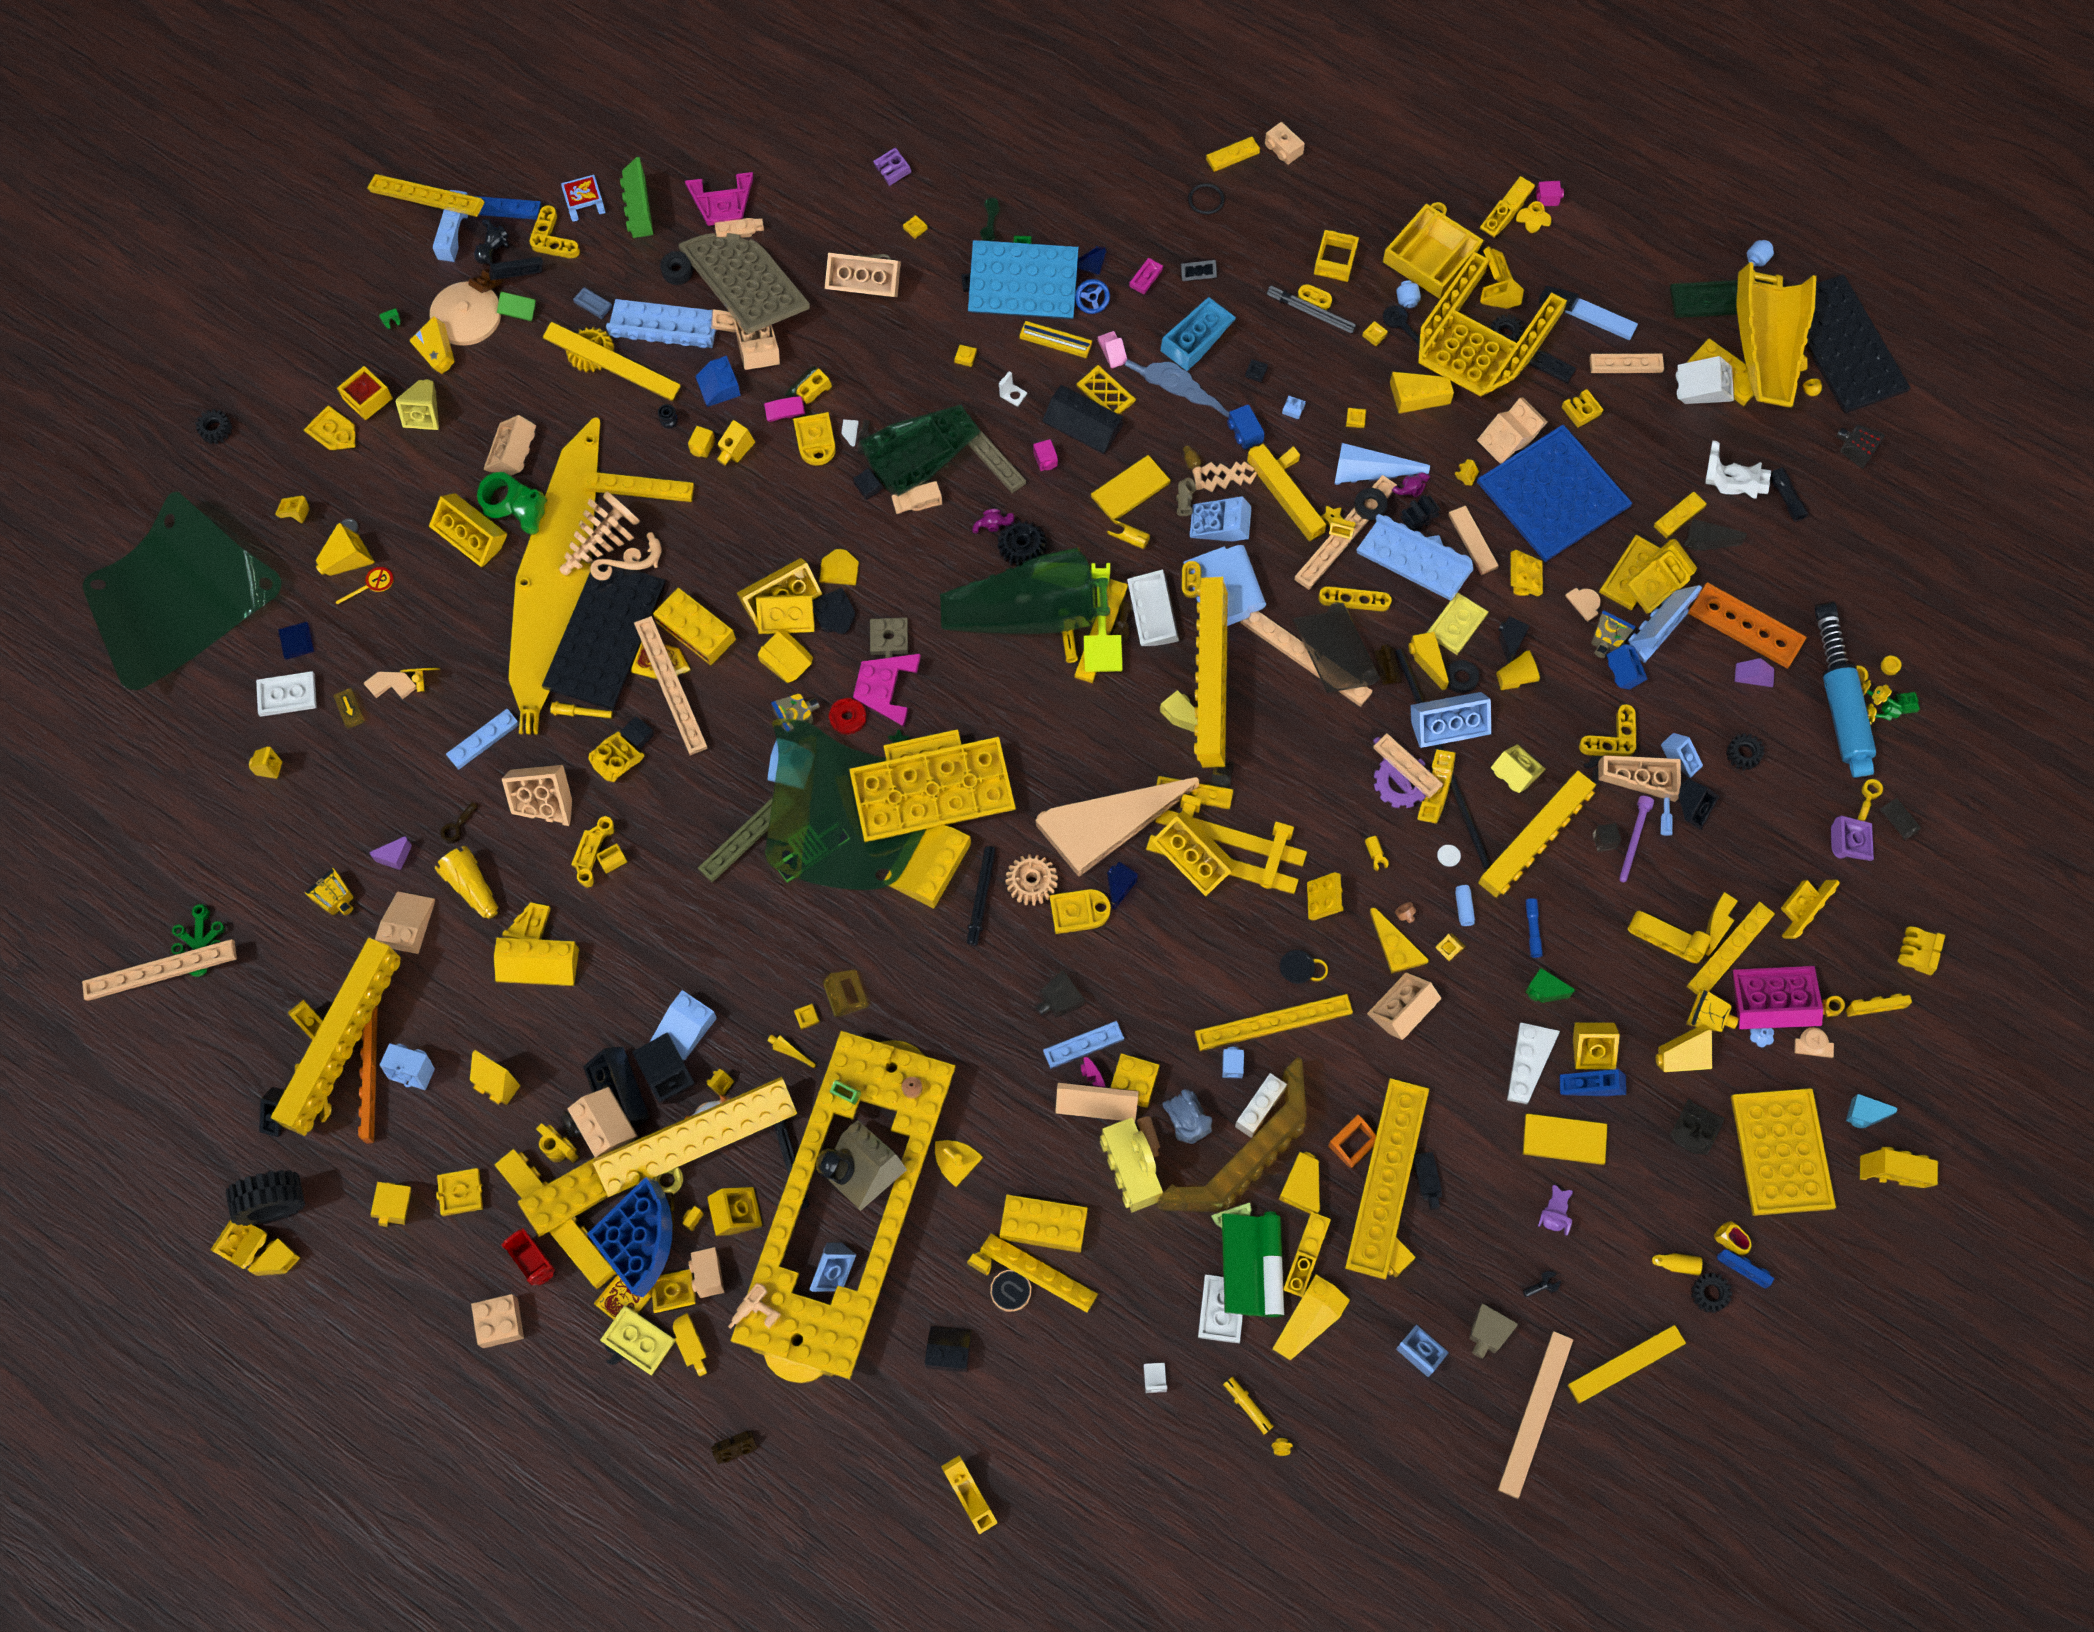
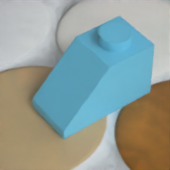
[1846,1094,1897,1128]

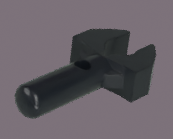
[1523,1271,1561,1297]

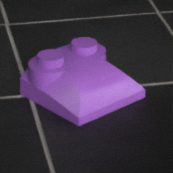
[1831,816,1874,861]

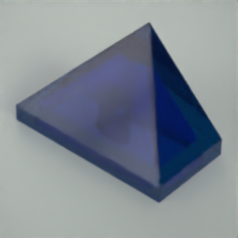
[1077,246,1106,275]

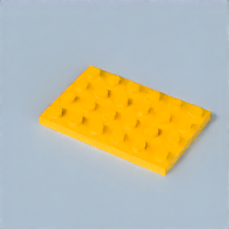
[1731,1089,1836,1216]

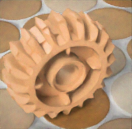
[1006,854,1058,906]

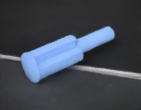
[1661,798,1672,836]

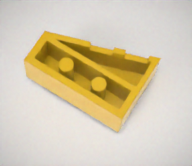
[1390,372,1454,413]
[1860,1147,1938,1188]

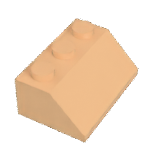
[484,415,536,476]
[1367,973,1441,1040]
[567,1087,638,1158]

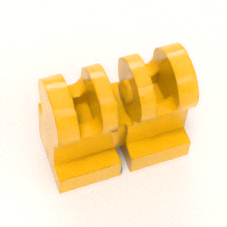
[1898,927,1945,976]

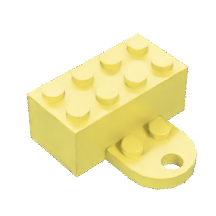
[1100,1117,1163,1213]

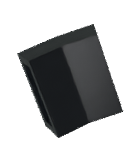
[853,468,884,500]
[620,716,654,749]

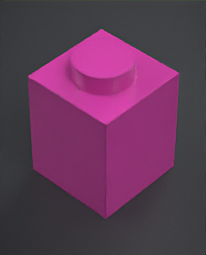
[1536,181,1564,206]
[1033,439,1058,471]

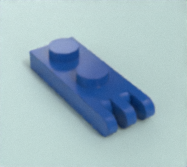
[1717,1250,1775,1289]

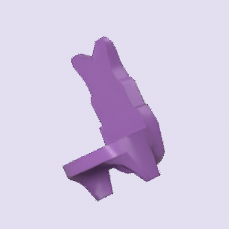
[1538,1185,1573,1235]

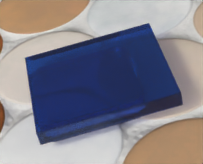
[278,622,314,660]

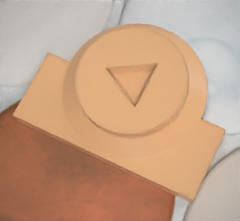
[1565,588,1601,622]
[1794,1027,1834,1058]

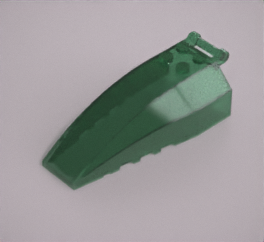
[940,547,1110,634]

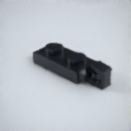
[1413,1152,1442,1210]

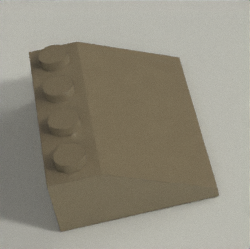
[826,1120,907,1211]

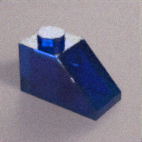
[1107,861,1138,910]

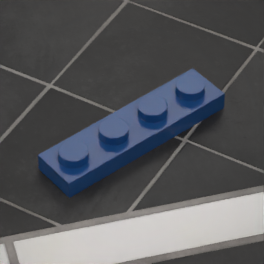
[474,196,542,220]

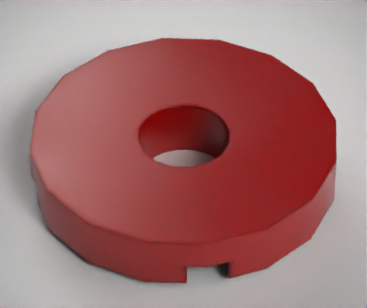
[828,698,867,735]

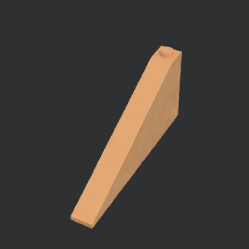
[1036,777,1199,877]

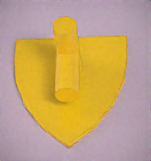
[400,668,441,692]
[935,1140,983,1187]

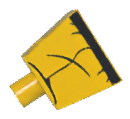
[1686,989,1739,1032]

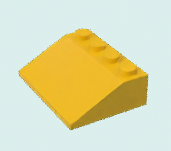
[883,825,971,909]

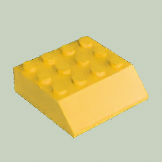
[1383,204,1484,299]

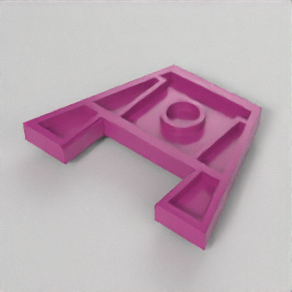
[685,172,754,226]
[853,654,921,727]

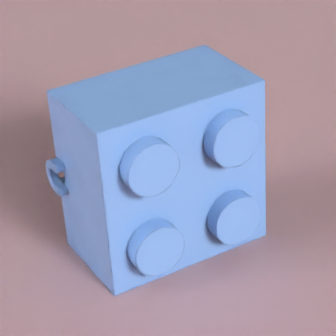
[380,1043,435,1090]

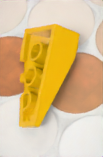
[1272,1275,1350,1360]

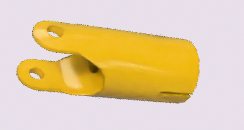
[1107,520,1150,549]
[1652,1253,1702,1275]

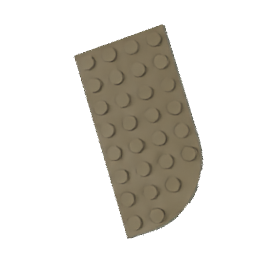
[679,233,810,335]

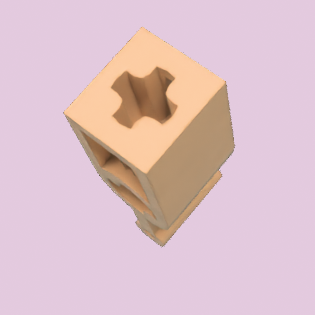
[891,481,942,514]

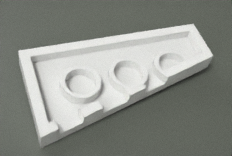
[1507,1023,1560,1104]

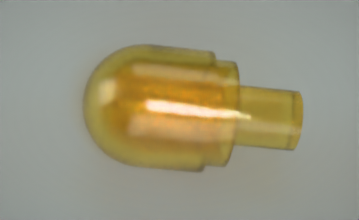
[1183,446,1201,470]

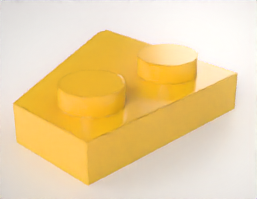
[502,902,551,940]

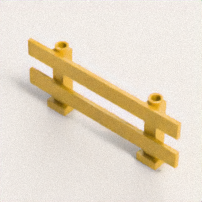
[1146,794,1307,894]

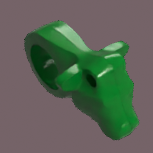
[477,472,547,535]

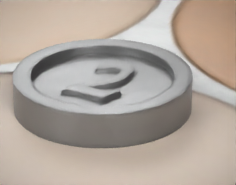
[341,518,359,533]

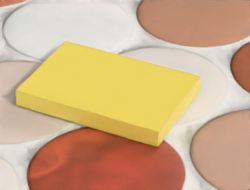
[1427,592,1488,655]
[600,1305,676,1376]

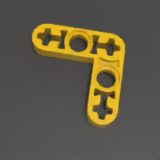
[529,205,580,258]
[1579,704,1636,757]

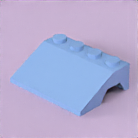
[1628,585,1702,663]

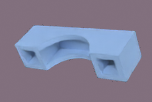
[432,190,468,262]

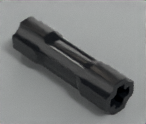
[1770,467,1809,522]

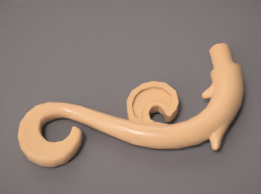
[590,532,661,580]

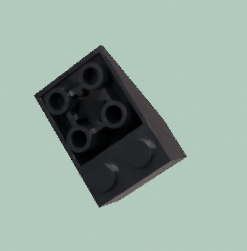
[632,1032,696,1104]

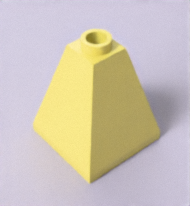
[396,379,439,430]

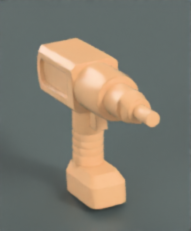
[728,1283,781,1329]

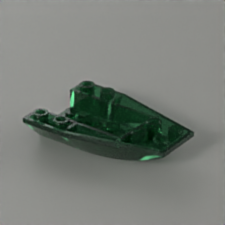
[860,405,980,497]

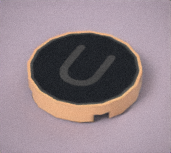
[990,1270,1031,1312]

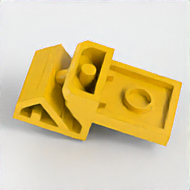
[1625,539,1697,614]

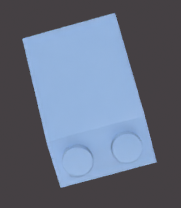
[650,990,717,1061]

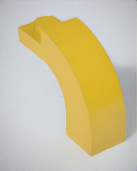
[941,1455,997,1534]

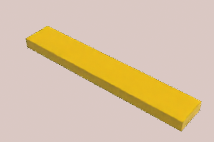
[1568,1325,1686,1404]

